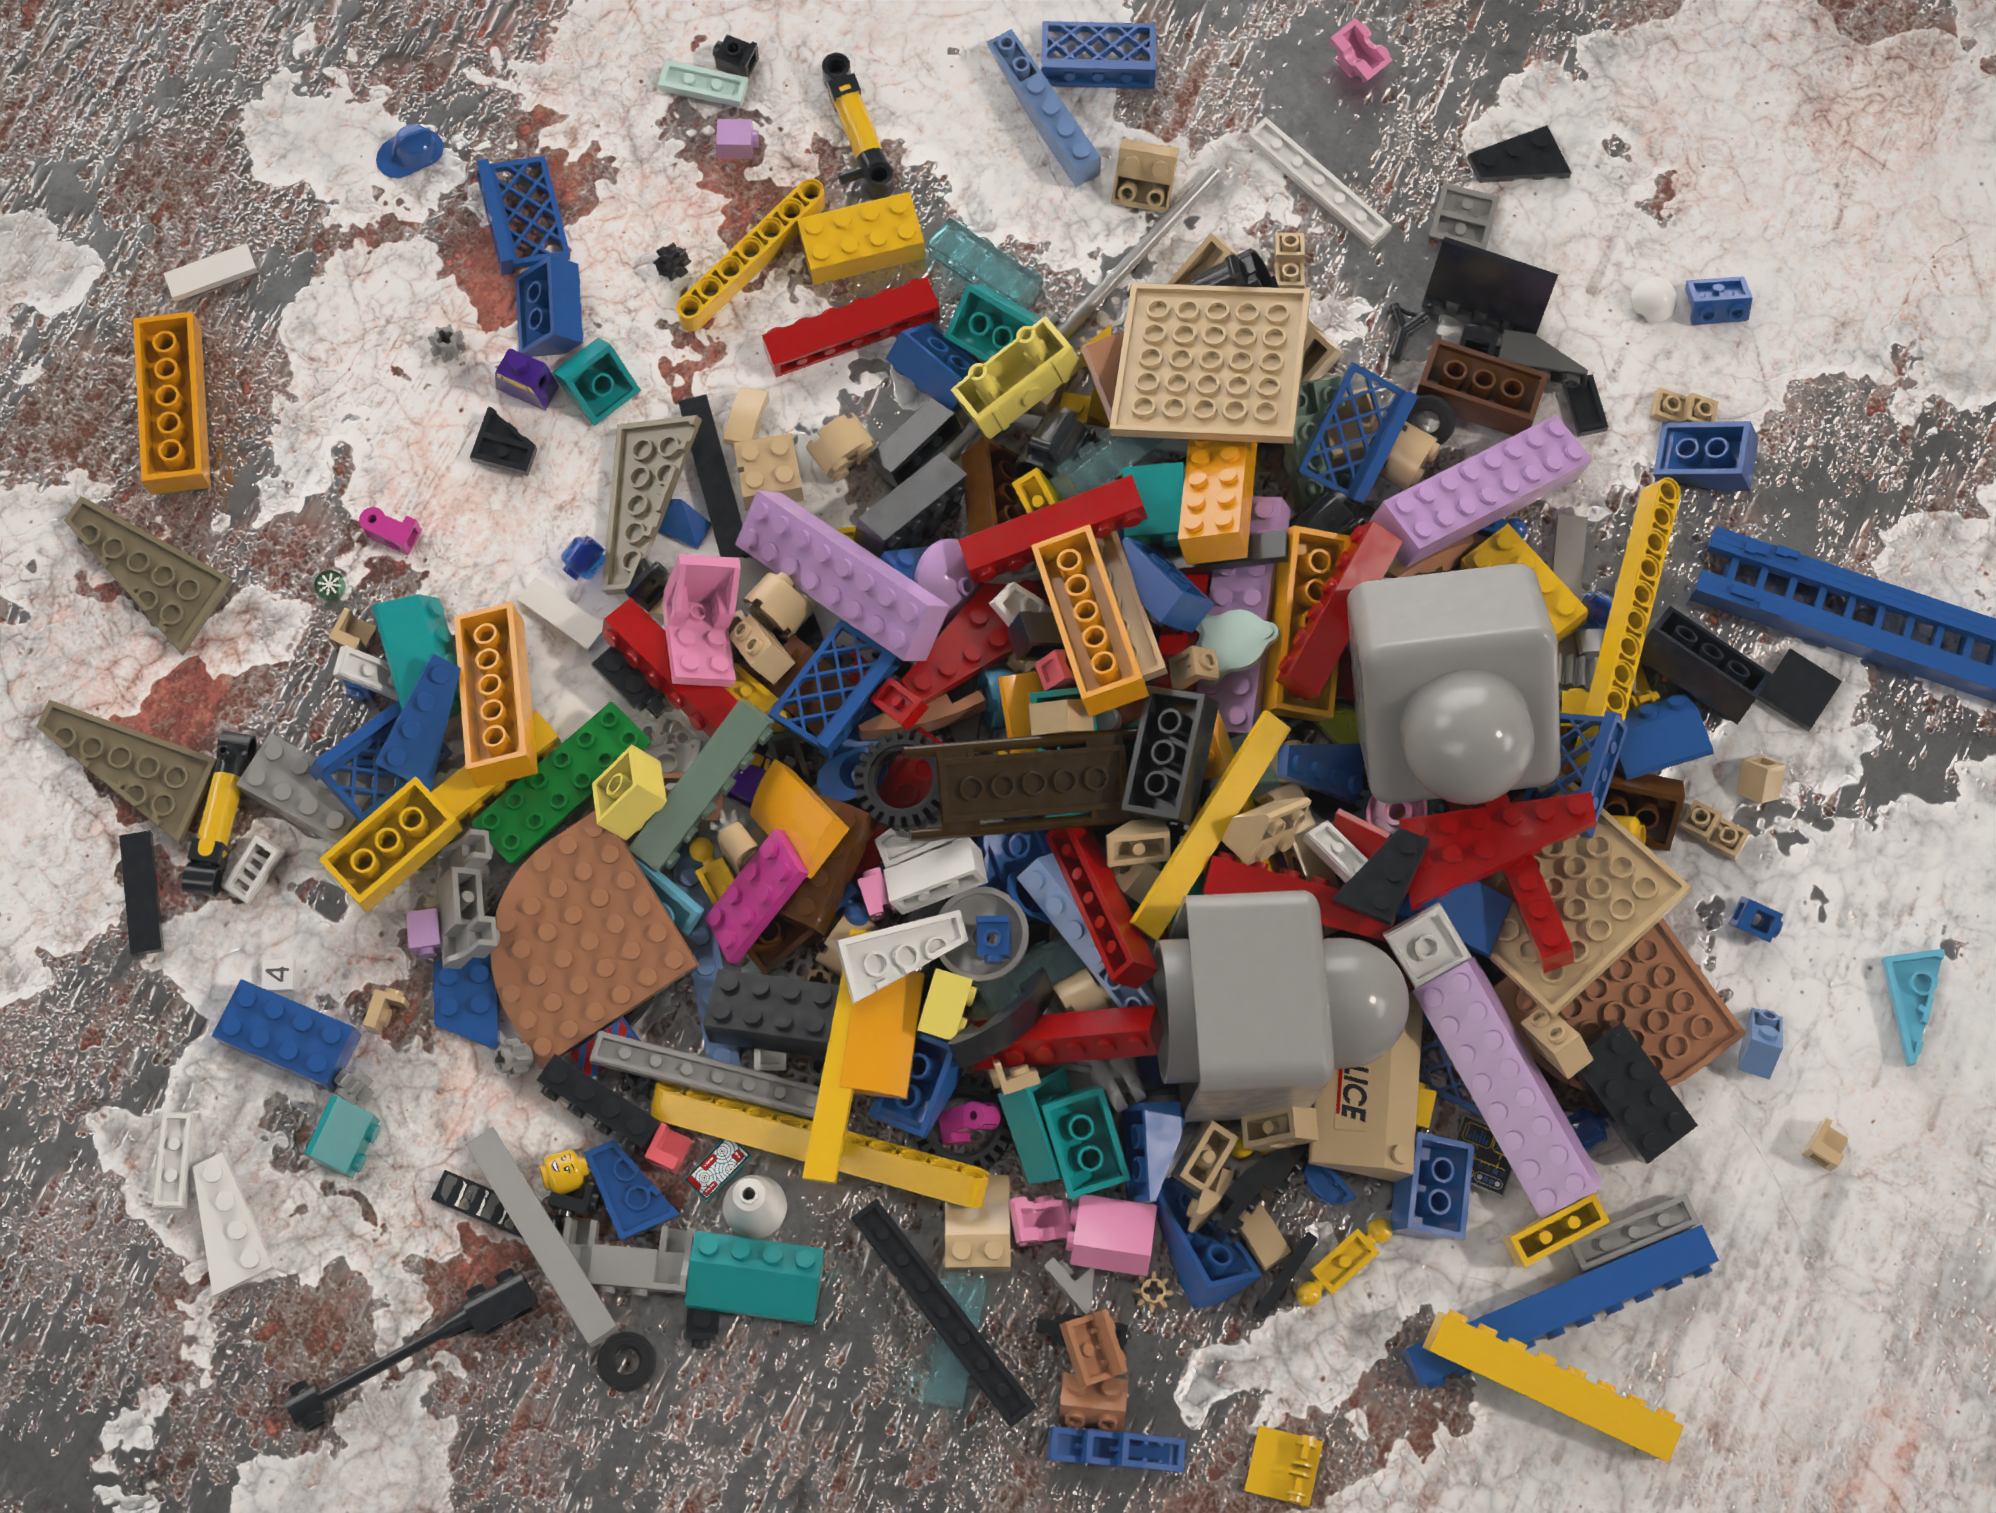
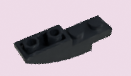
[1211,1143,1310,1244]

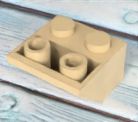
[1111,138,1180,213]
[1222,797,1311,865]

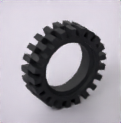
[854,730,940,832]
[915,1073,1011,1169]

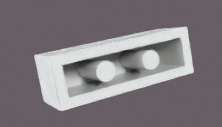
[883,837,988,915]

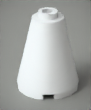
[723,1175,787,1239]

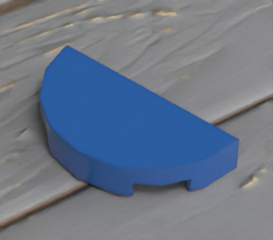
[1303,1156,1357,1206]

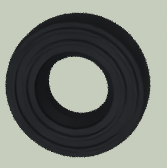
[1402,394,1456,446]
[597,1331,656,1392]

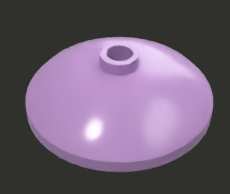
[913,538,984,630]

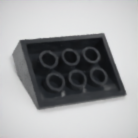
[1421,236,1559,335]

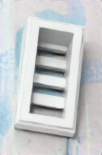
[222,835,287,904]

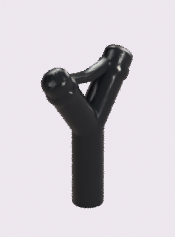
[1388,302,1430,360]

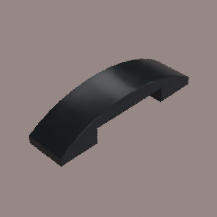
[948,967,1055,1069]

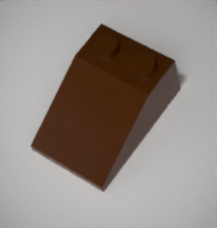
[756,634,855,736]
[746,913,843,975]

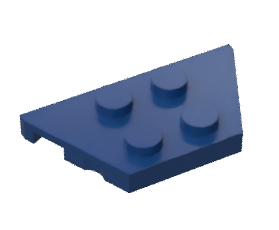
[977,815,1052,891]
[433,954,500,1051]

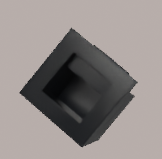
[712,34,759,79]

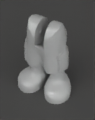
[1076,1057,1146,1112]

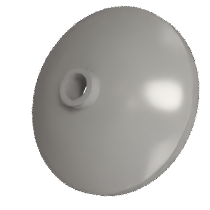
[938,887,1029,982]

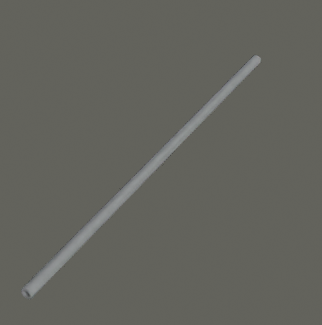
[942,166,1221,461]

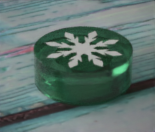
[314,570,346,602]

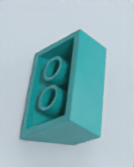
[944,284,1042,361]
[998,1067,1072,1184]
[1041,1084,1131,1199]

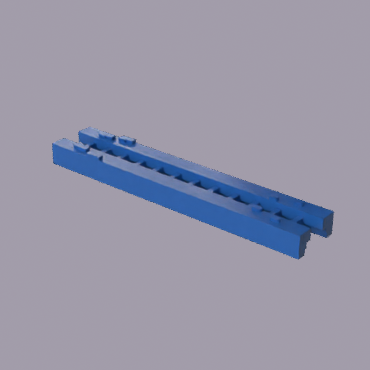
[1689,526,1996,703]

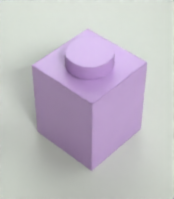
[716,119,759,159]
[406,908,442,959]

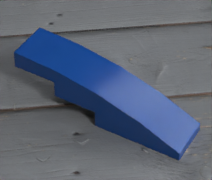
[1046,1426,1186,1473]

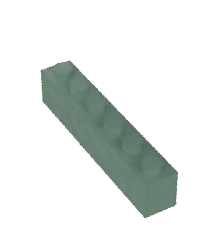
[629,699,775,872]

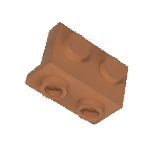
[1059,1309,1127,1388]
[1058,1372,1128,1431]

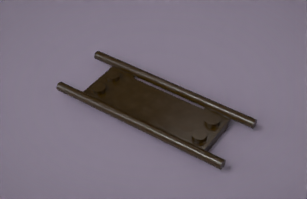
[902,727,1149,842]

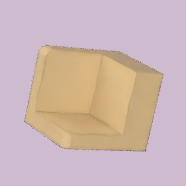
[328,608,377,653]
[1736,755,1786,804]
[1802,1118,1848,1172]

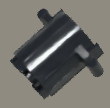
[1191,248,1279,288]
[1013,407,1096,497]
[1288,490,1365,536]

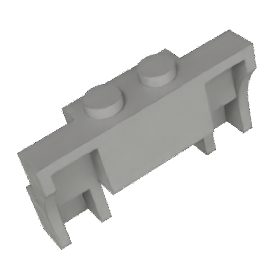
[435,829,500,969]
[563,1217,695,1298]

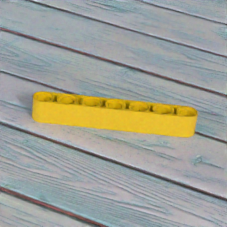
[676,178,826,332]

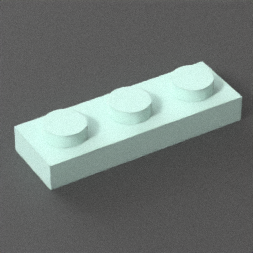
[658,60,749,108]

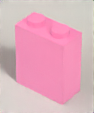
[1066,1194,1157,1276]

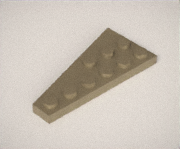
[602,415,702,595]
[64,496,233,656]
[36,700,217,845]

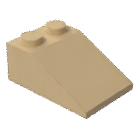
[945,1175,1011,1273]

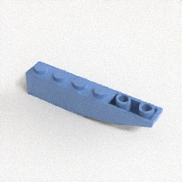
[987,29,1101,188]
[1017,853,1159,1008]

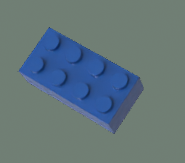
[212,979,362,1092]

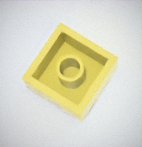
[592,745,667,840]
[917,968,977,1040]

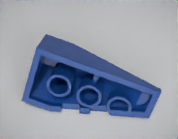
[1152,1177,1261,1310]

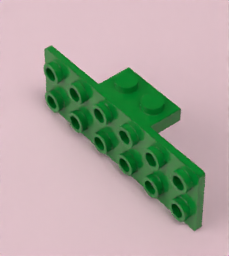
[472,702,651,865]

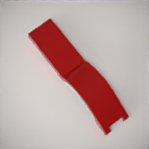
[835,652,929,730]

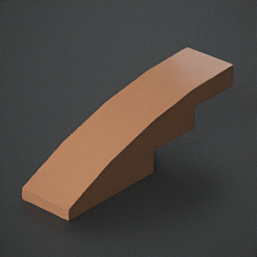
[1383,533,1485,578]
[858,690,986,741]

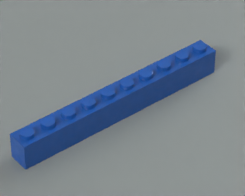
[1402,1225,1719,1391]

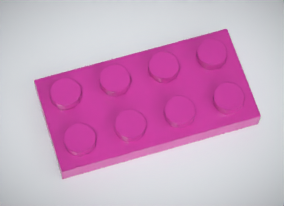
[704,828,809,964]

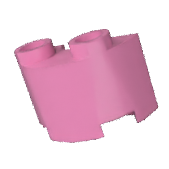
[1329,18,1393,83]
[857,867,899,923]
[1009,1195,1073,1247]

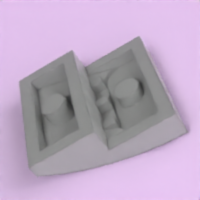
[1429,182,1500,250]

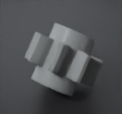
[428,324,466,363]
[494,1038,534,1079]
[333,1067,374,1105]

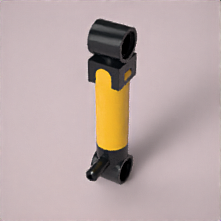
[822,52,894,199]
[182,731,257,897]

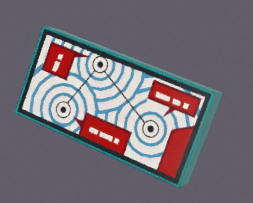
[684,1139,752,1203]

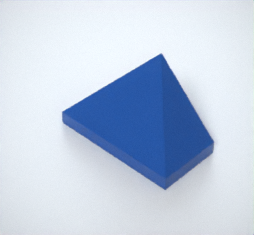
[658,499,711,550]

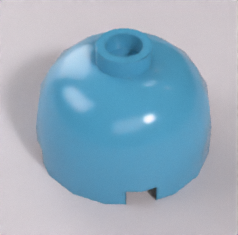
[977,668,1015,730]

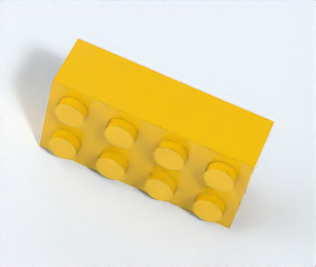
[797,192,925,286]
[1461,524,1588,645]
[318,776,463,914]

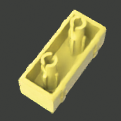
[950,316,1083,439]

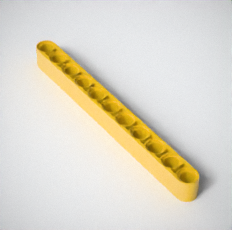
[1573,477,1681,775]
[650,1082,989,1208]

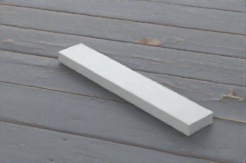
[1245,117,1392,248]

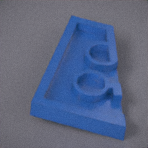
[584,1140,681,1242]

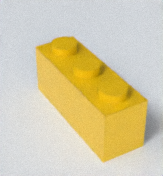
[1502,1193,1610,1267]

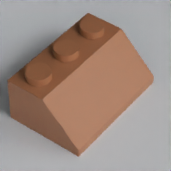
[1081,331,1124,423]

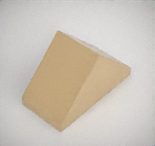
[1028,699,1094,736]

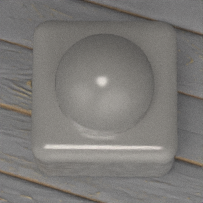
[1347,564,1561,805]
[1152,890,1409,1122]

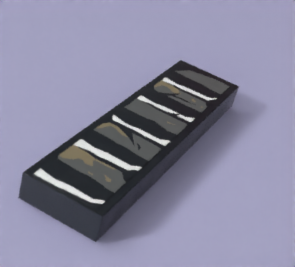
[431,1170,562,1239]

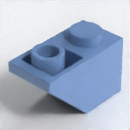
[1739,1007,1783,1080]

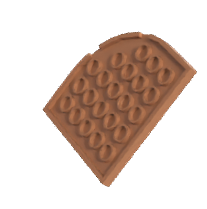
[490,811,700,1069]
[1492,918,1746,1091]

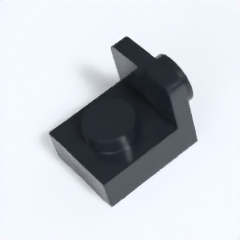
[624,557,669,612]
[683,1307,721,1349]

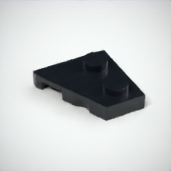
[470,407,537,476]

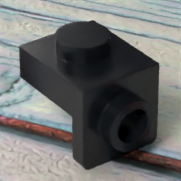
[1459,325,1501,357]
[548,1182,601,1219]

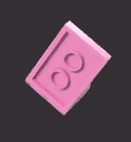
[662,554,741,687]

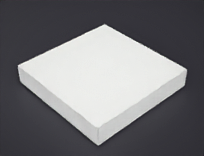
[1383,902,1472,989]

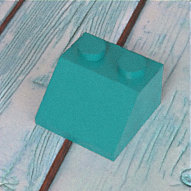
[552,338,641,426]
[304,1094,380,1179]

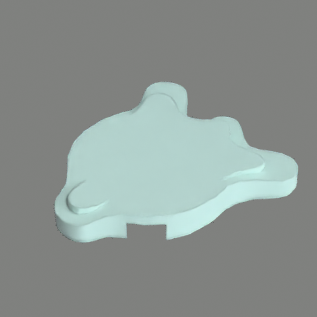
[1195,609,1280,687]

